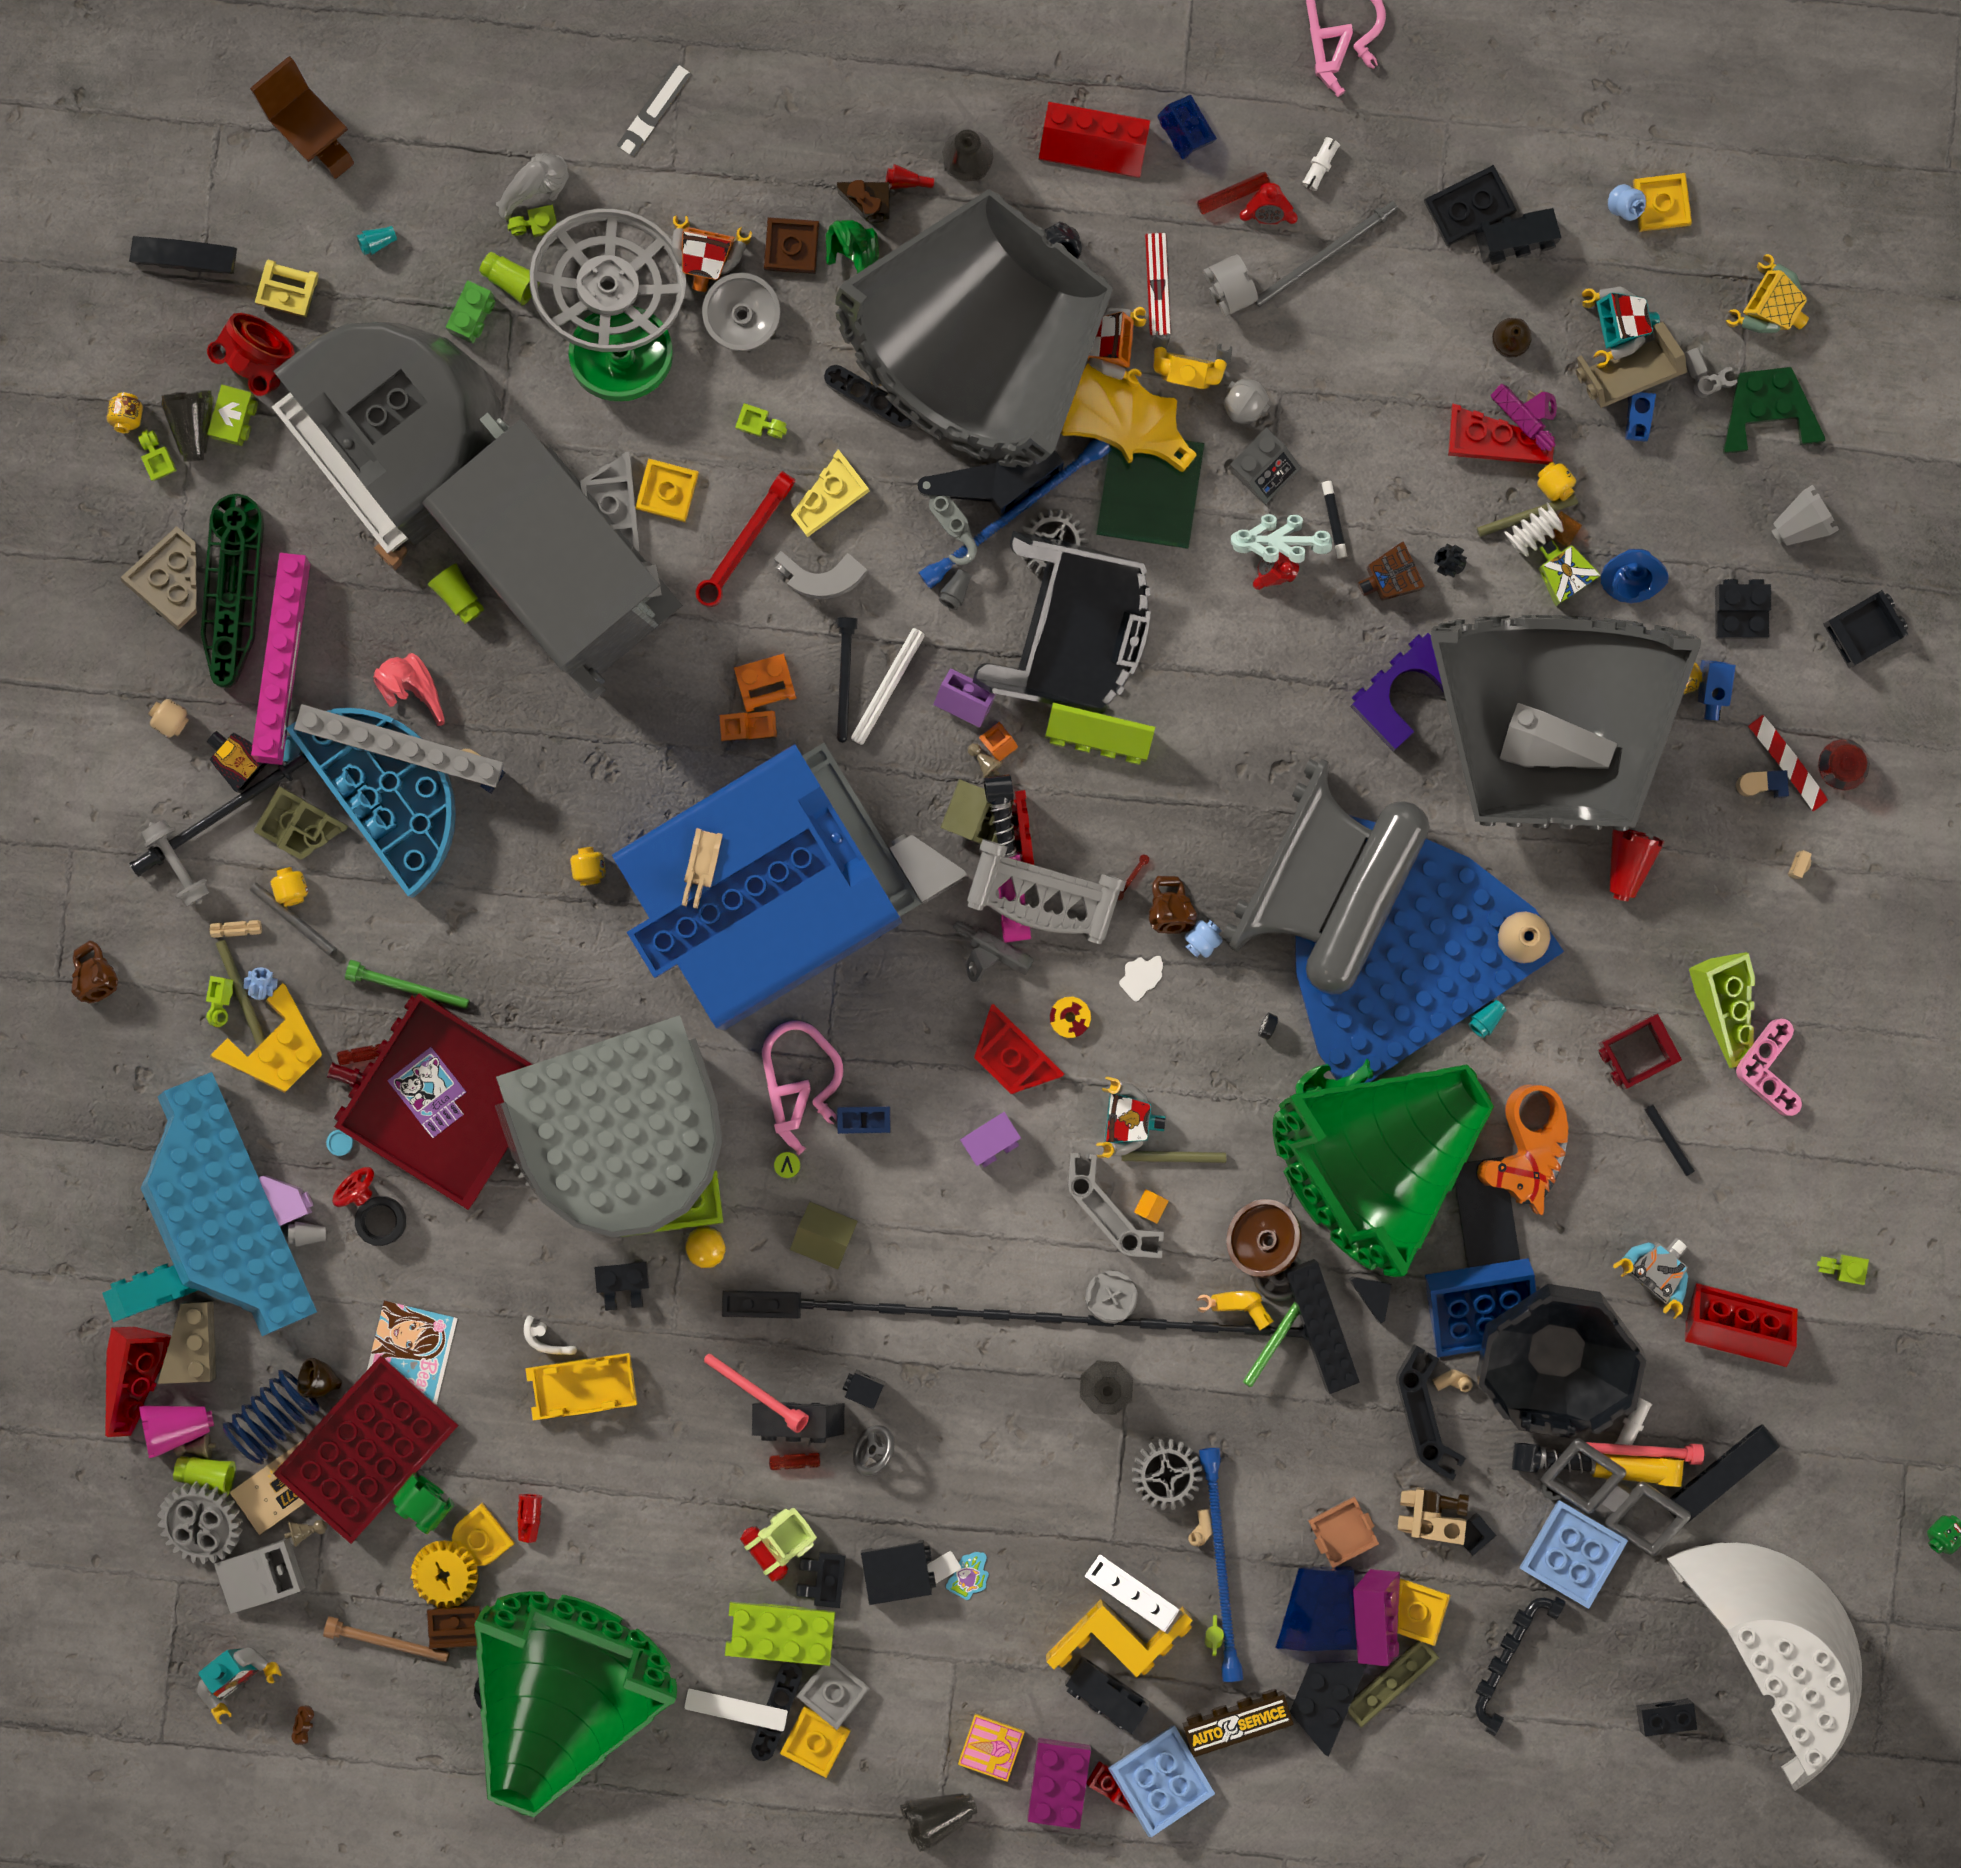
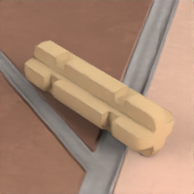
[210,920,262,938]

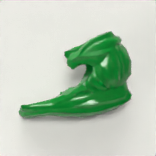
[826,220,879,274]
[1295,1059,1374,1094]

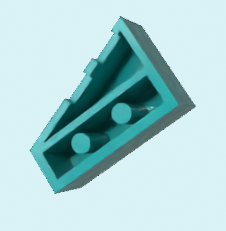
[102,1263,198,1323]

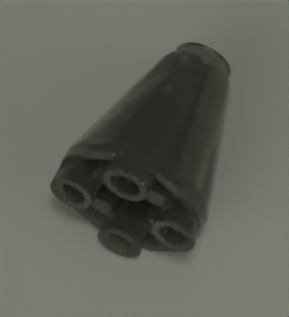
[942,129,994,182]
[161,390,214,462]
[900,1793,977,1852]

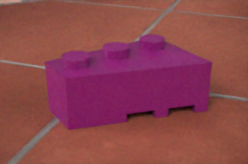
[1353,1569,1400,1666]

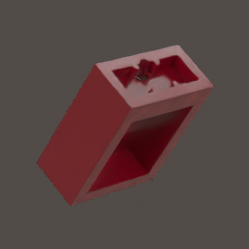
[1598,1014,1682,1089]

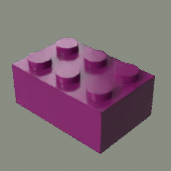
[1027,1738,1091,1829]

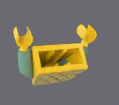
[1726,254,1809,333]

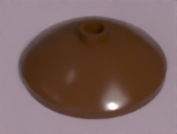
[1226,1199,1302,1277]

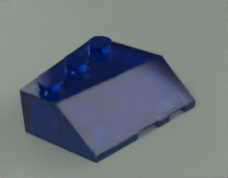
[1275,1566,1357,1651]

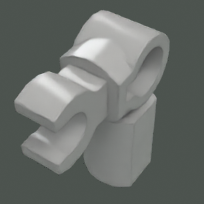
[1684,347,1737,398]

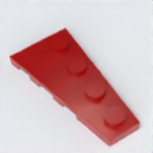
[1448,403,1554,465]

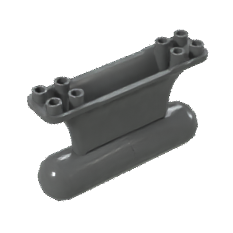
[1222,759,1430,995]

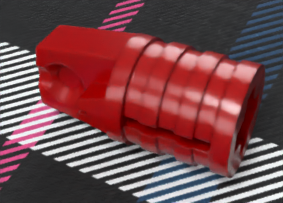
[517,1494,542,1543]

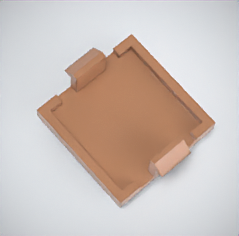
[1308,1496,1379,1568]

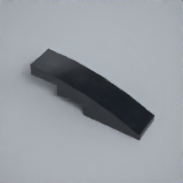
[129,236,237,274]

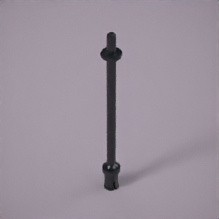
[129,753,308,877]

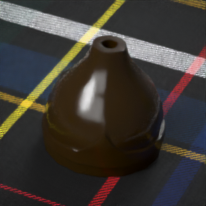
[1492,318,1532,358]
[297,1358,342,1398]

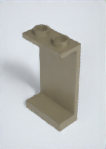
[1575,322,1687,408]

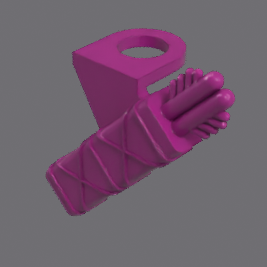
[1491,384,1557,451]

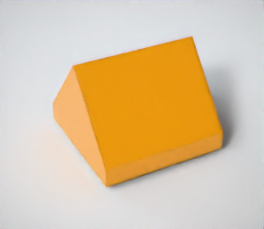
[1134,1189,1169,1224]

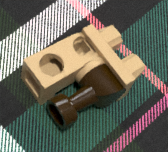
[1397,1487,1469,1545]

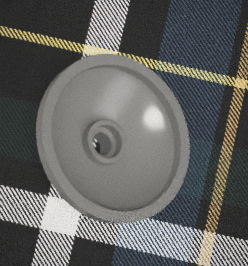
[702,273,780,351]

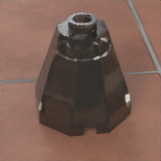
[1079,1360,1133,1415]

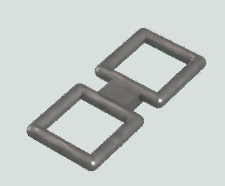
[1541,1438,1691,1556]

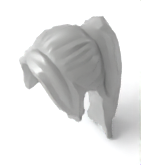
[496,153,569,221]

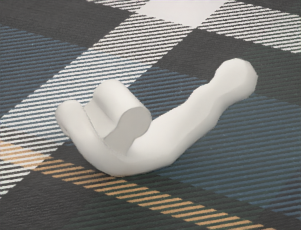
[524,1316,577,1355]

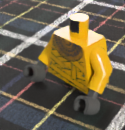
[1152,331,1232,389]

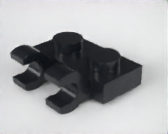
[594,1262,650,1311]
[796,1552,846,1608]

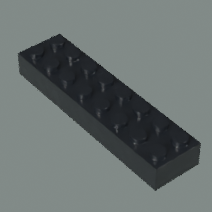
[1284,1259,1360,1394]

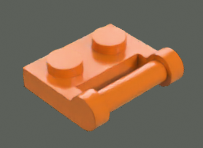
[734,653,797,713]

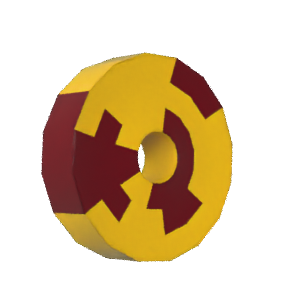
[1049,997,1091,1038]

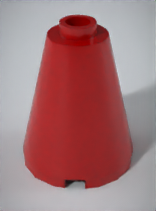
[1610,829,1664,901]

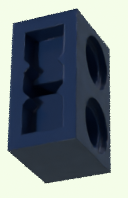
[837,1106,891,1134]

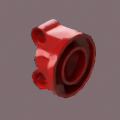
[207,313,295,396]

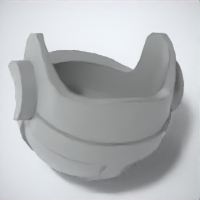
[1224,379,1270,424]

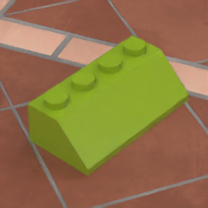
[1045,703,1155,765]

